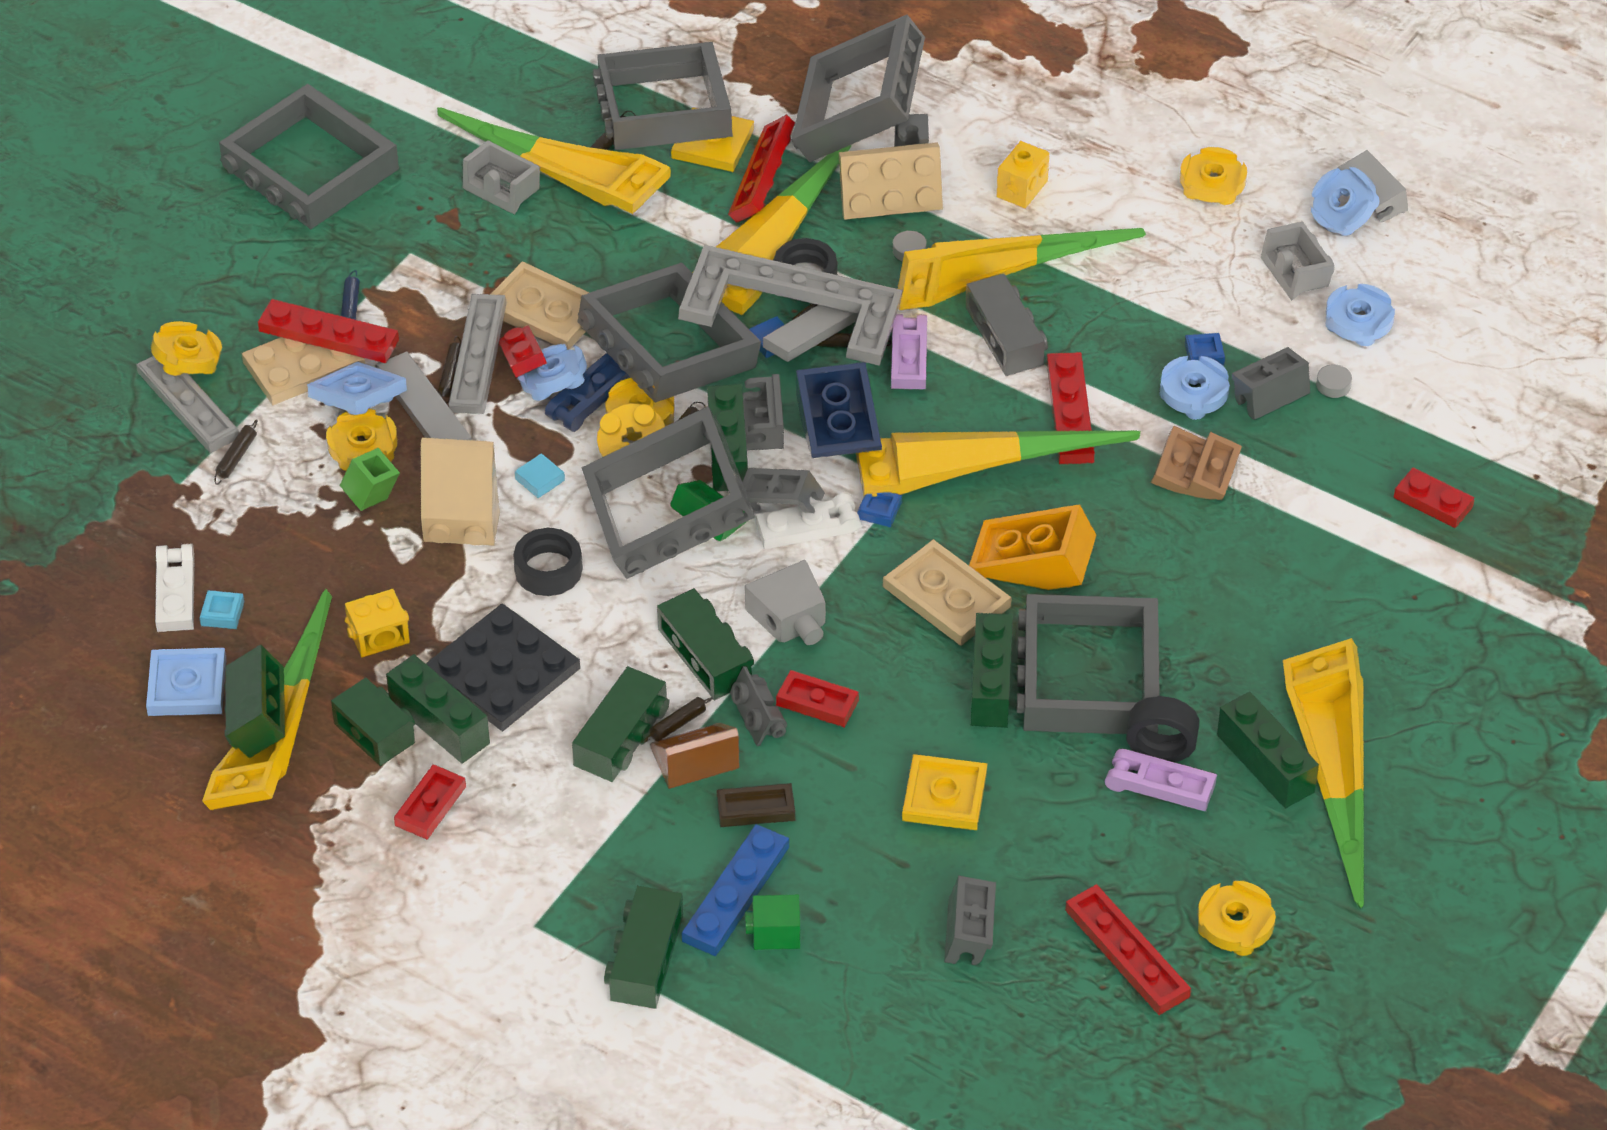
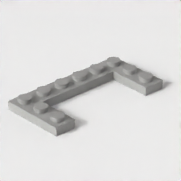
[678,245,903,366]

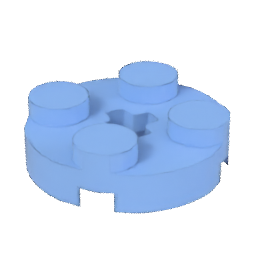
[1311,167,1380,236]
[1325,284,1395,346]
[518,344,587,401]
[1160,356,1230,420]

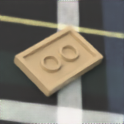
[839,142,943,220]
[490,261,589,350]
[242,337,365,406]
[883,539,1012,646]

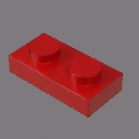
[499,325,547,377]
[1394,467,1475,528]
[776,670,859,728]
[394,764,466,840]

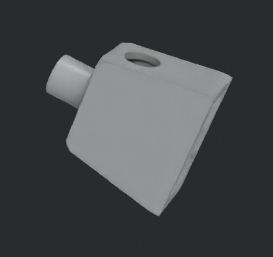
[745,559,826,645]

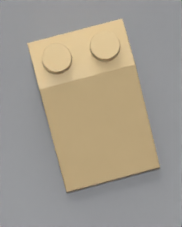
[421,438,500,546]

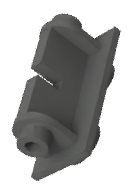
[730,667,787,746]

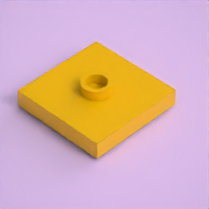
[671,107,754,172]
[902,754,988,830]

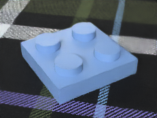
[307,361,407,415]
[146,648,226,716]

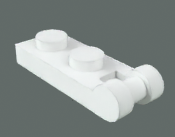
[756,493,861,550]
[155,544,194,632]

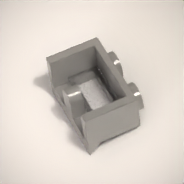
[463,140,540,215]
[1261,221,1334,301]

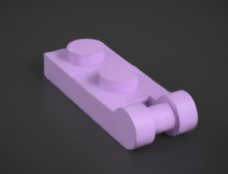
[891,314,927,389]
[1104,749,1217,811]

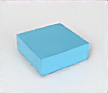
[515,453,565,498]
[200,590,244,629]

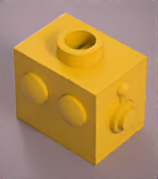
[997,140,1050,209]
[345,589,410,658]

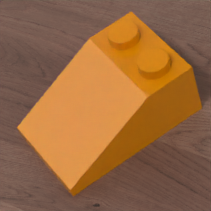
[969,504,1097,590]

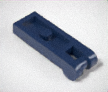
[545,353,631,432]

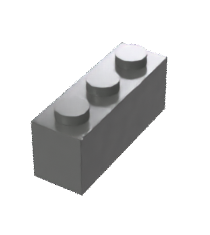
[966,273,1048,376]

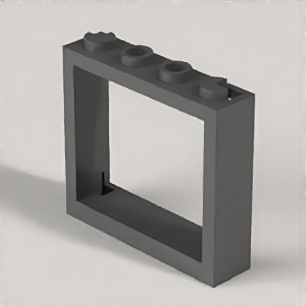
[791,14,925,162]
[593,42,733,150]
[219,84,399,229]
[577,263,761,403]
[581,406,755,579]
[1017,594,1159,734]

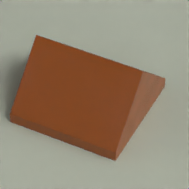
[650,723,739,789]

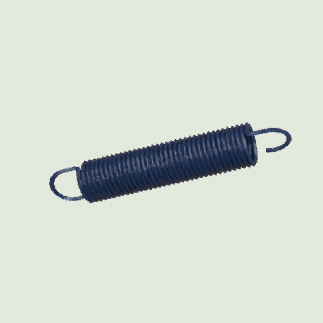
[341,270,360,320]

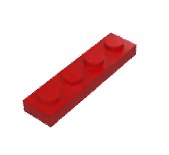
[728,114,795,223]
[258,299,399,363]
[1047,352,1095,464]
[1065,884,1191,1015]

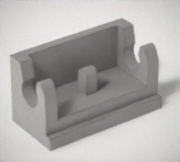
[1337,150,1408,222]

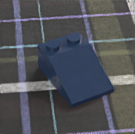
[796,362,882,458]

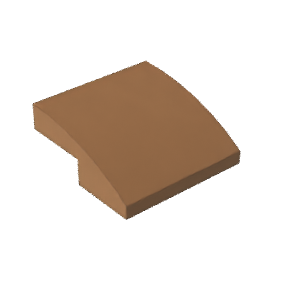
[1151,426,1242,500]

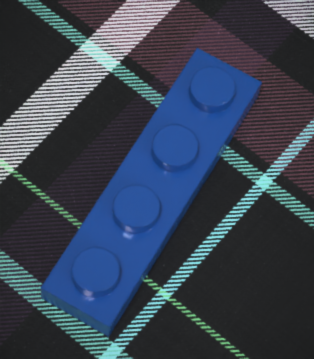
[682,824,789,956]

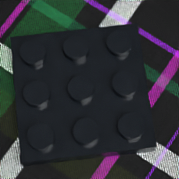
[425,603,580,732]

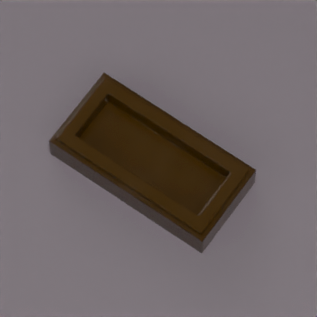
[717,783,796,827]

